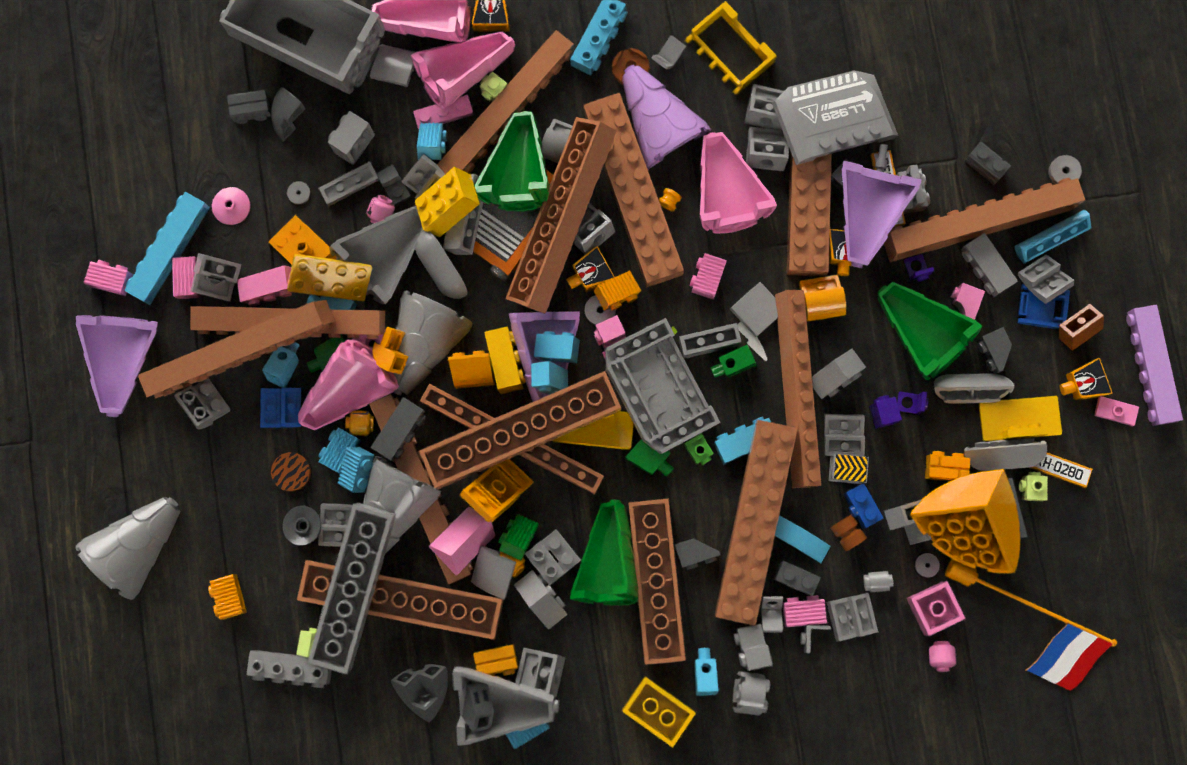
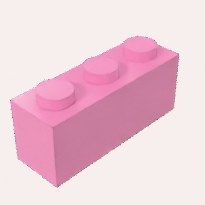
[237,266,293,306]

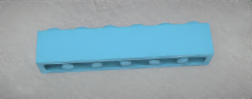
[124,192,210,305]

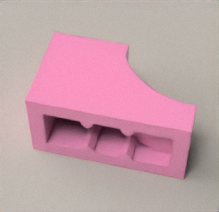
[951,283,985,320]

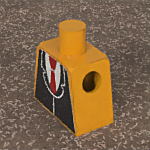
[472,0,509,31]
[829,229,851,276]
[566,246,615,292]
[1059,358,1112,400]

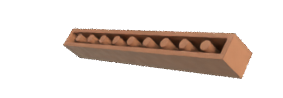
[437,30,574,174]
[775,290,822,488]
[191,306,385,339]
[420,384,604,495]
[369,394,473,584]

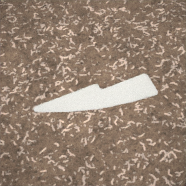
[737,321,767,361]

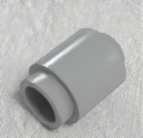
[863,571,893,593]

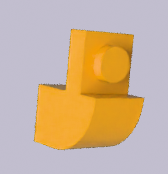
[373,327,409,375]

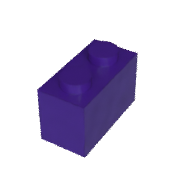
[869,395,902,429]

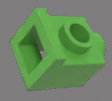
[684,433,714,466]

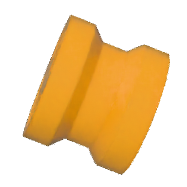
[659,188,682,211]

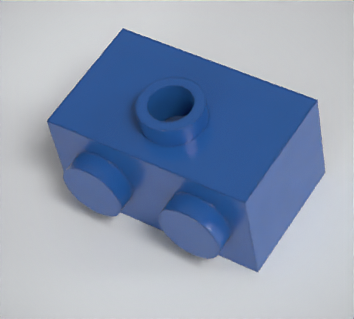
[843,483,884,529]

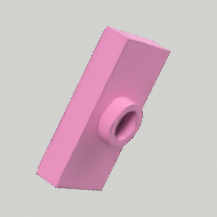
[1094,396,1139,426]

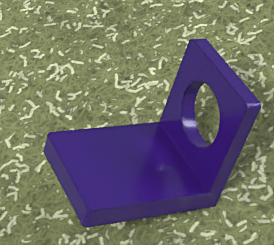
[904,254,934,282]
[897,392,928,414]

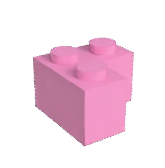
[594,315,626,361]

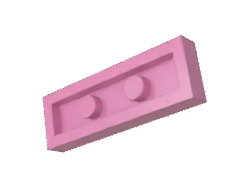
[413,95,474,129]

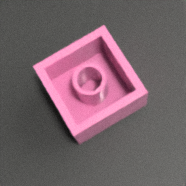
[906,582,965,636]

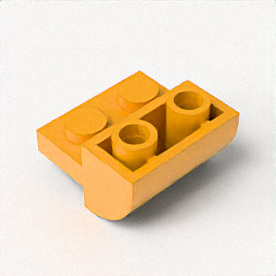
[799,275,846,322]

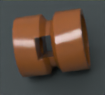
[830,514,867,552]

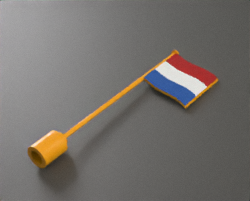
[945,559,1117,691]

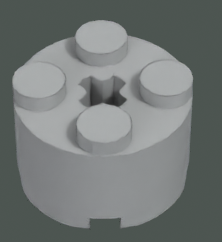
[733,671,770,715]

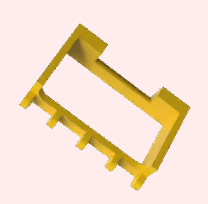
[685,1,777,95]

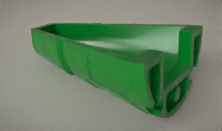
[474,111,550,212]
[877,282,982,380]
[570,500,639,606]

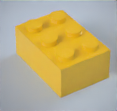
[415,166,480,237]
[484,326,526,394]
[622,676,696,747]

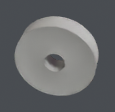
[1048,155,1082,184]
[585,295,616,326]

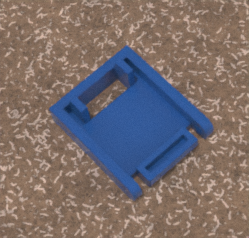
[1017,284,1070,330]

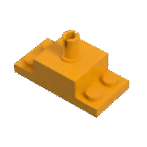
[269,215,337,265]
[460,459,534,523]

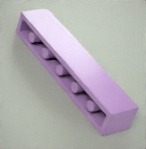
[1126,305,1183,426]

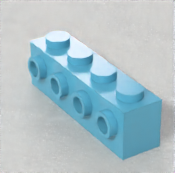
[570,0,627,75]

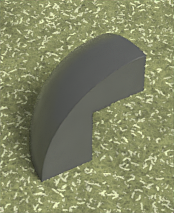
[271,87,305,142]
[391,664,448,723]

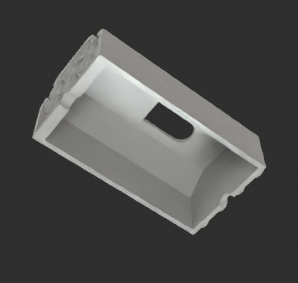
[219,0,385,94]

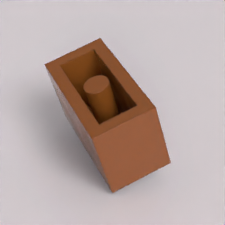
[1059,304,1104,351]

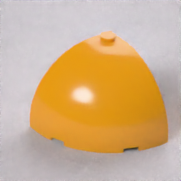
[910,469,1020,573]

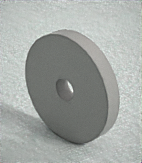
[287,181,311,205]
[915,553,940,577]

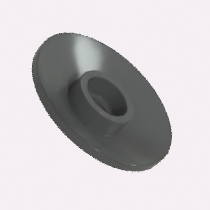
[283,506,321,545]

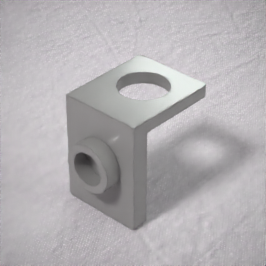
[652,36,686,69]
[761,597,783,632]
[800,625,831,653]

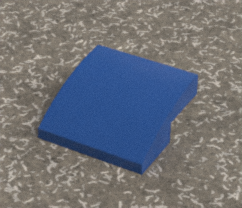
[260,388,301,428]

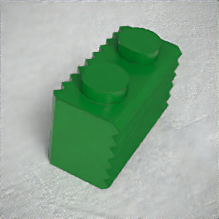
[499,514,539,561]

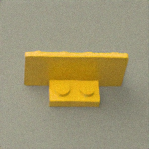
[287,254,372,301]
[979,396,1062,441]
[553,411,633,450]

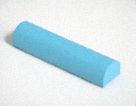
[1015,210,1091,263]

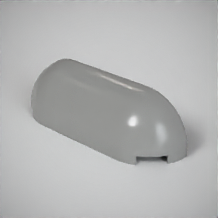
[416,231,467,299]
[934,374,1014,404]
[964,438,1047,471]

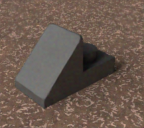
[376,165,411,206]

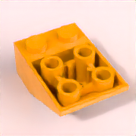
[448,351,495,389]

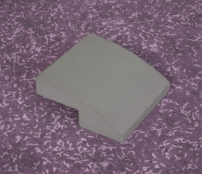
[370,44,416,87]
[402,154,445,199]
[1018,255,1075,304]
[730,282,778,337]
[824,414,865,456]
[319,503,353,547]
[471,546,516,600]
[827,593,878,641]

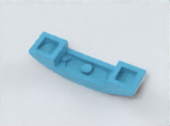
[775,515,831,563]

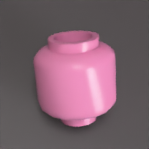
[367,195,395,224]
[929,641,956,672]

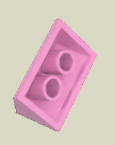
[429,507,495,575]

